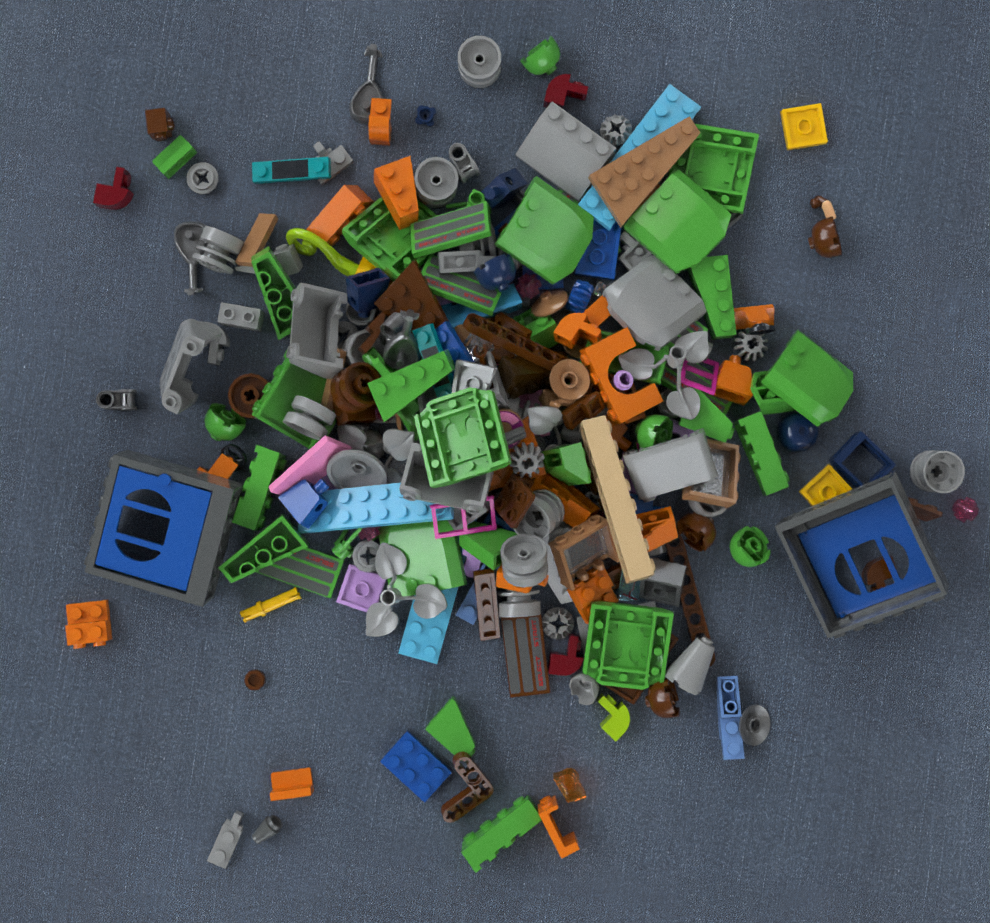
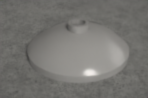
[326,449,387,489]

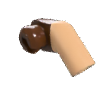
[810,196,836,219]

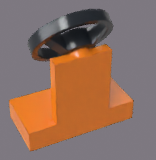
[734,304,775,335]
[197,444,247,479]

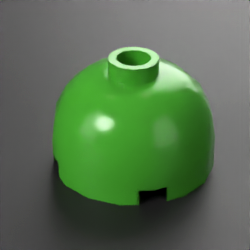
[520,36,560,75]
[204,403,246,441]
[635,414,673,448]
[729,526,771,568]

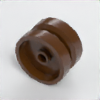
[330,362,381,414]
[228,373,271,420]

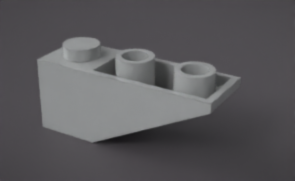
[235,244,303,276]

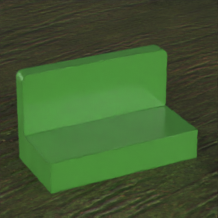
[152,135,197,179]

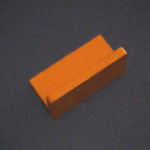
[270,767,314,801]

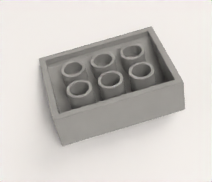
[515,101,616,202]

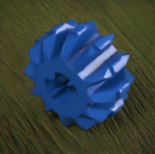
[566,279,594,313]

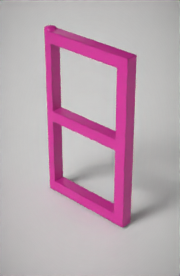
[681,359,719,395]
[430,495,497,539]

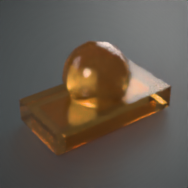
[553,768,587,803]

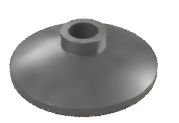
[739,705,770,746]

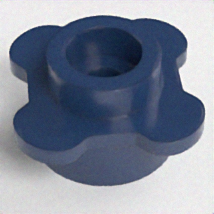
[415,105,436,127]

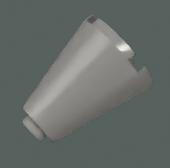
[665,636,715,695]

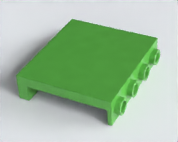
[252,350,337,449]

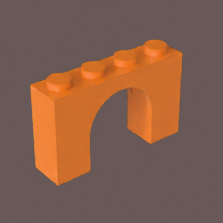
[580,327,663,424]

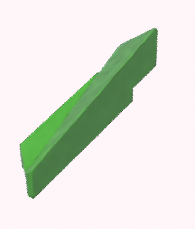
[362,346,420,441]

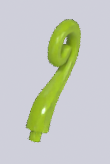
[286,228,359,276]

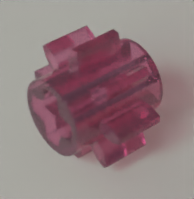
[515,273,542,299]
[952,496,979,523]
[358,526,381,542]

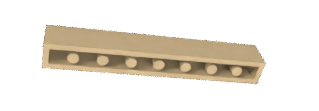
[578,415,655,584]

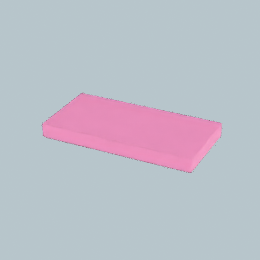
[269,435,352,495]

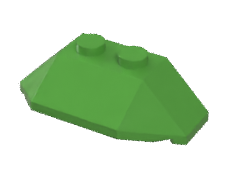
[750,371,795,415]

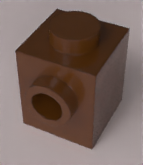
[145,108,175,141]

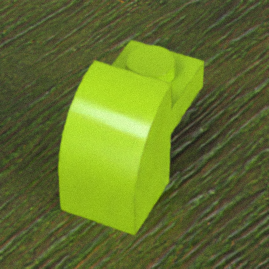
[596,693,630,742]

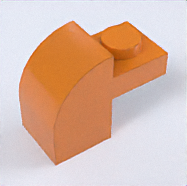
[368,98,392,146]
[553,313,602,349]

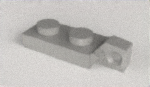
[438,250,495,273]
[207,810,244,869]

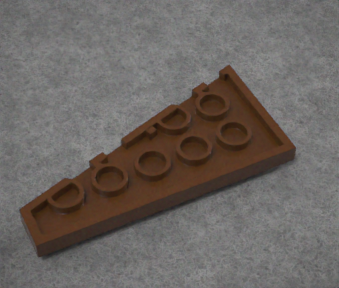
[374,259,450,336]

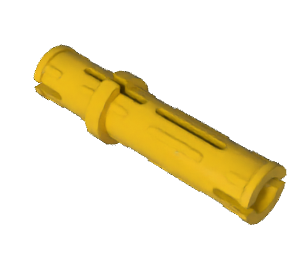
[240,587,301,623]

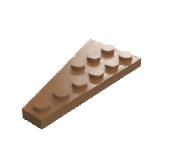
[588,116,700,228]

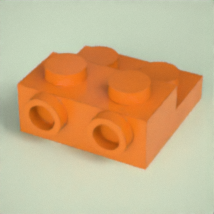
[567,568,618,624]
[65,600,112,649]

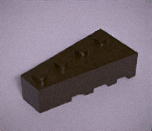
[497,351,570,399]

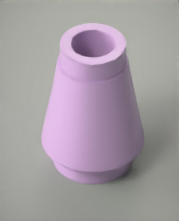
[610,370,633,391]

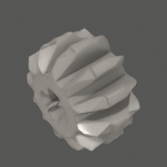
[734,328,768,362]
[510,442,545,478]

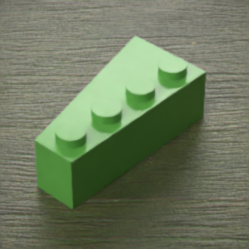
[251,246,296,340]
[686,255,737,340]
[367,349,455,422]
[733,411,790,496]
[232,445,287,531]
[218,513,310,583]
[461,795,542,873]

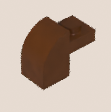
[861,556,897,602]

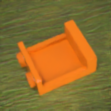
[537,795,580,859]

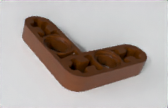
[441,751,494,823]

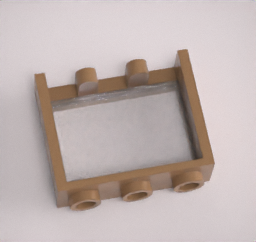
[682,439,741,509]
[548,514,619,591]

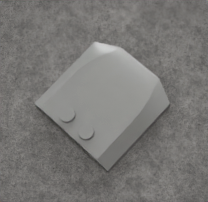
[602,255,707,351]

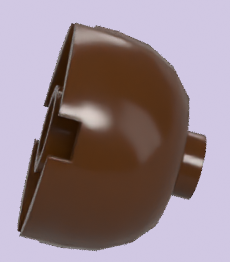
[808,216,843,258]
[676,512,717,552]
[645,677,680,718]

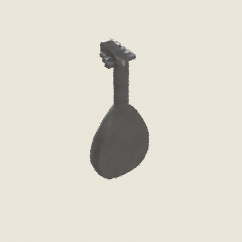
[350,44,383,125]
[174,221,207,296]
[383,309,421,370]

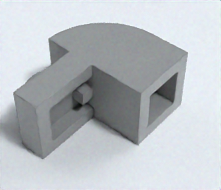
[200,321,230,366]

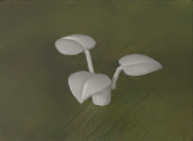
[618,331,709,420]
[527,403,608,467]
[337,424,415,484]
[366,542,447,637]

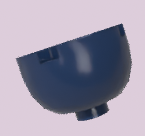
[474,254,516,292]
[777,412,819,452]

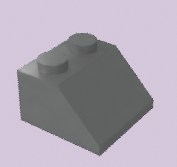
[639,558,686,607]

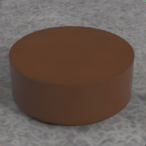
[244,669,266,690]

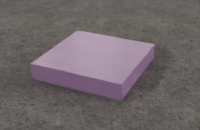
[336,564,387,613]

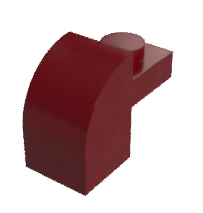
[543,74,588,109]
[93,167,134,210]
[548,634,584,676]

